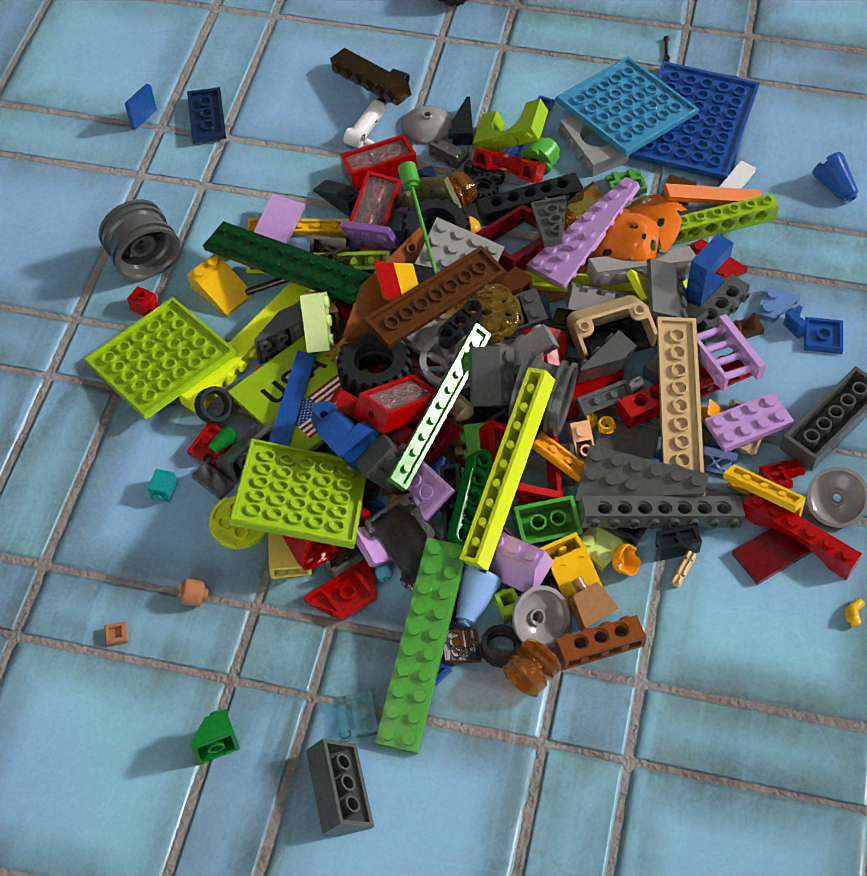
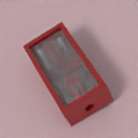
[339,134,418,190]
[346,170,401,237]
[354,374,436,434]

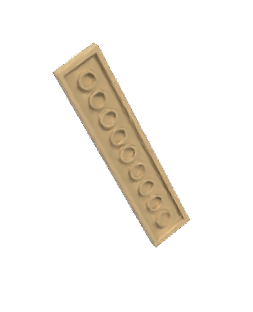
[656,317,705,496]

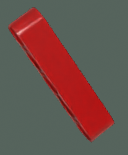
[330,388,414,447]

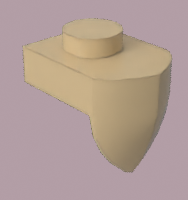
[449,393,474,422]

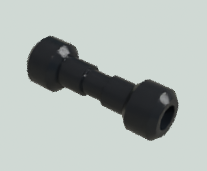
[463,160,505,185]

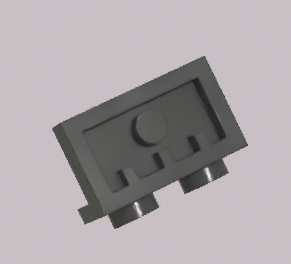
[429,138,469,169]

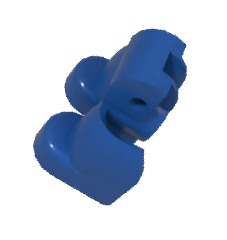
[311,401,379,469]

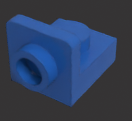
[783,305,807,339]

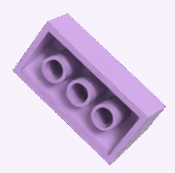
[465,532,554,592]

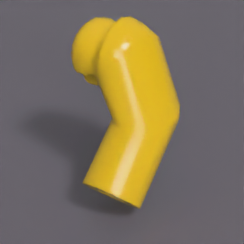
[844,597,865,627]

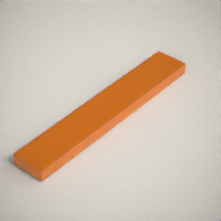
[663,183,762,205]

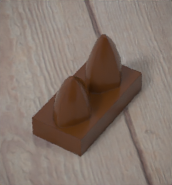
[733,313,764,339]

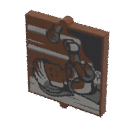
[443,629,481,663]

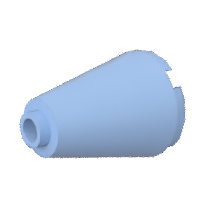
[456,566,502,627]

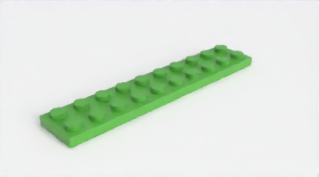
[375,538,465,754]

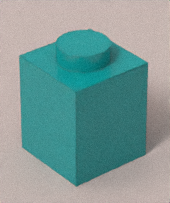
[147,469,178,503]

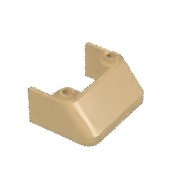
[567,295,658,362]

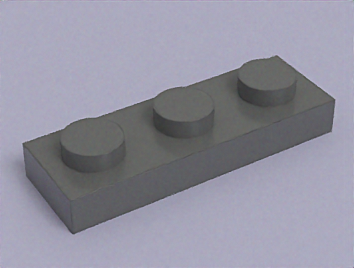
[574,379,633,418]

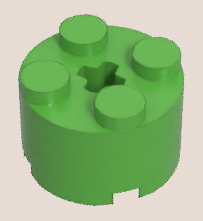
[520,135,560,175]

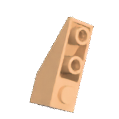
[566,420,594,463]

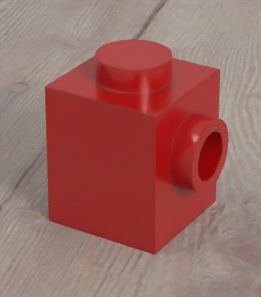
[127,286,159,316]

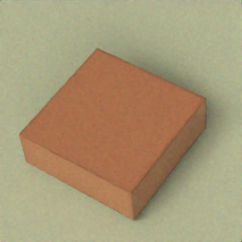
[104,621,128,647]

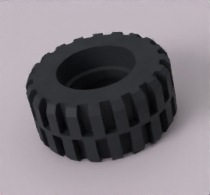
[401,198,471,252]
[337,333,413,398]

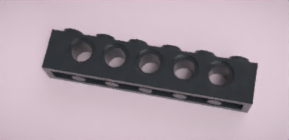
[477,172,583,226]

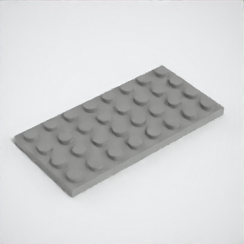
[401,217,504,359]

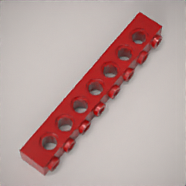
[616,351,753,429]

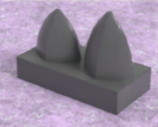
[192,462,235,500]

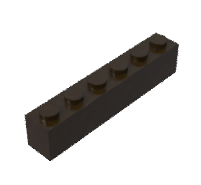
[330,48,412,106]

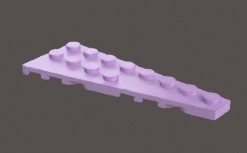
[526,177,640,290]

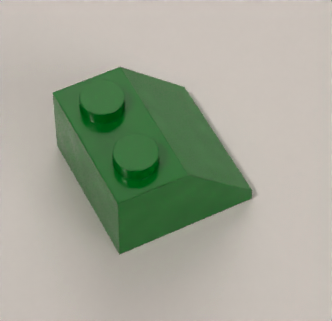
[190,709,240,765]

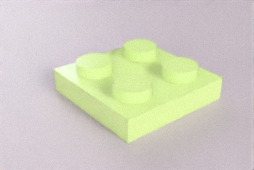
[580,528,631,571]

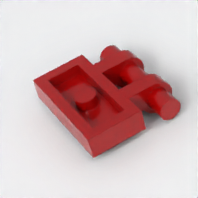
[187,422,237,468]

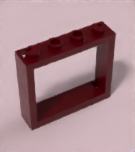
[475,205,566,271]

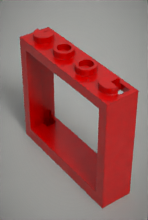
[479,420,564,503]

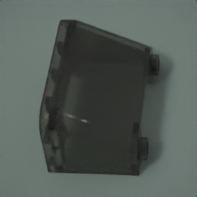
[364,493,443,591]

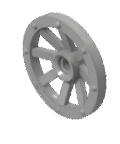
[419,336,470,389]

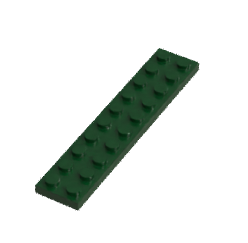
[203,221,372,305]

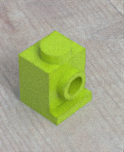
[494,587,518,624]

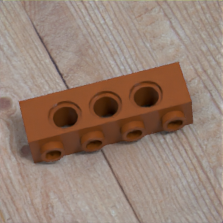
[556,615,646,670]

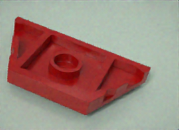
[303,559,377,621]

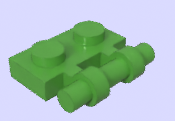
[605,169,648,195]

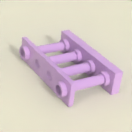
[697,314,766,392]

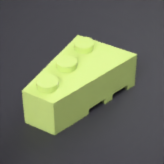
[300,291,335,353]

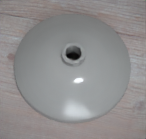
[403,105,452,144]
[806,467,867,528]
[512,585,570,650]

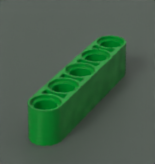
[447,449,492,545]

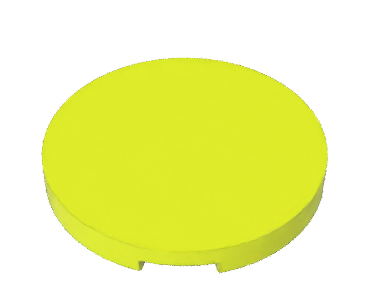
[209,496,267,549]

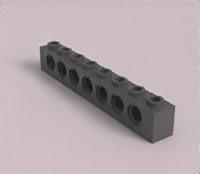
[642,274,750,384]
[578,496,745,529]

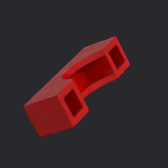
[472,147,546,183]

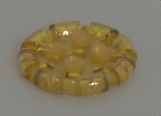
[452,283,521,345]

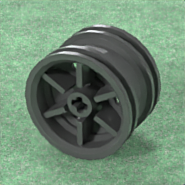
[98,199,181,281]
[508,351,578,437]

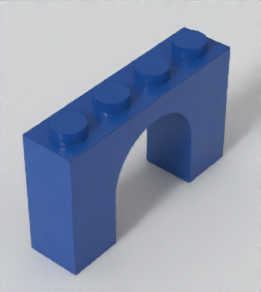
[685,234,734,307]

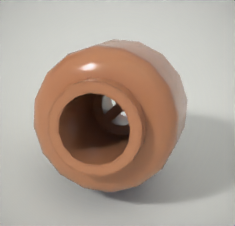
[177,578,209,607]

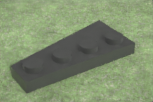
[531,195,566,248]

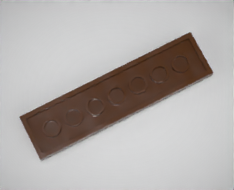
[364,246,506,349]

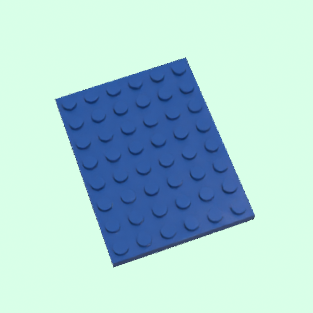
[629,61,760,180]

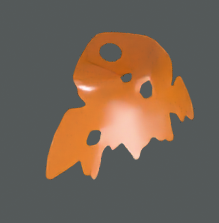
[625,194,688,253]
[580,208,659,274]

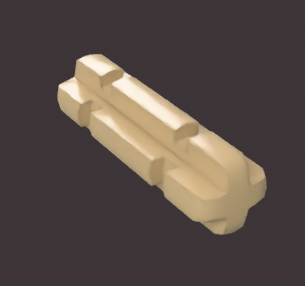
[670,551,696,588]

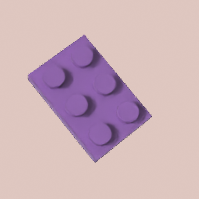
[340,220,401,252]

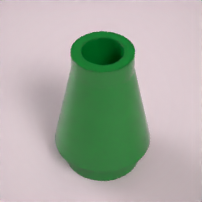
[208,425,238,454]

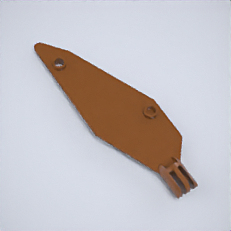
[326,227,425,367]

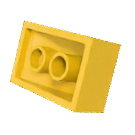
[187,254,254,316]

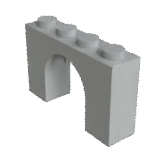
[558,116,629,177]

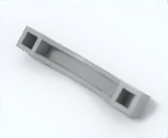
[586,246,696,287]

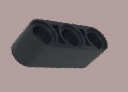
[437,300,482,349]

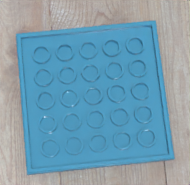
[555,56,699,157]

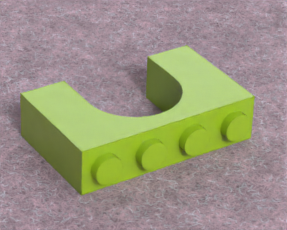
[473,99,548,150]

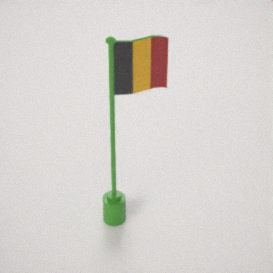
[373,161,437,302]

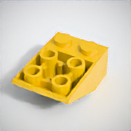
[540,532,604,609]

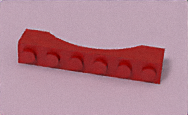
[743,493,862,580]

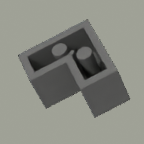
[355,434,402,492]

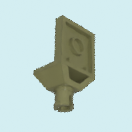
[398,176,462,208]

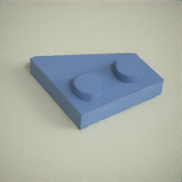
[756,286,800,323]

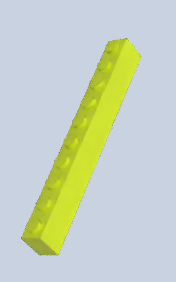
[179,282,314,413]
[459,367,555,571]

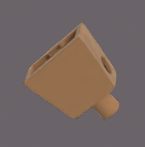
[568,576,619,630]

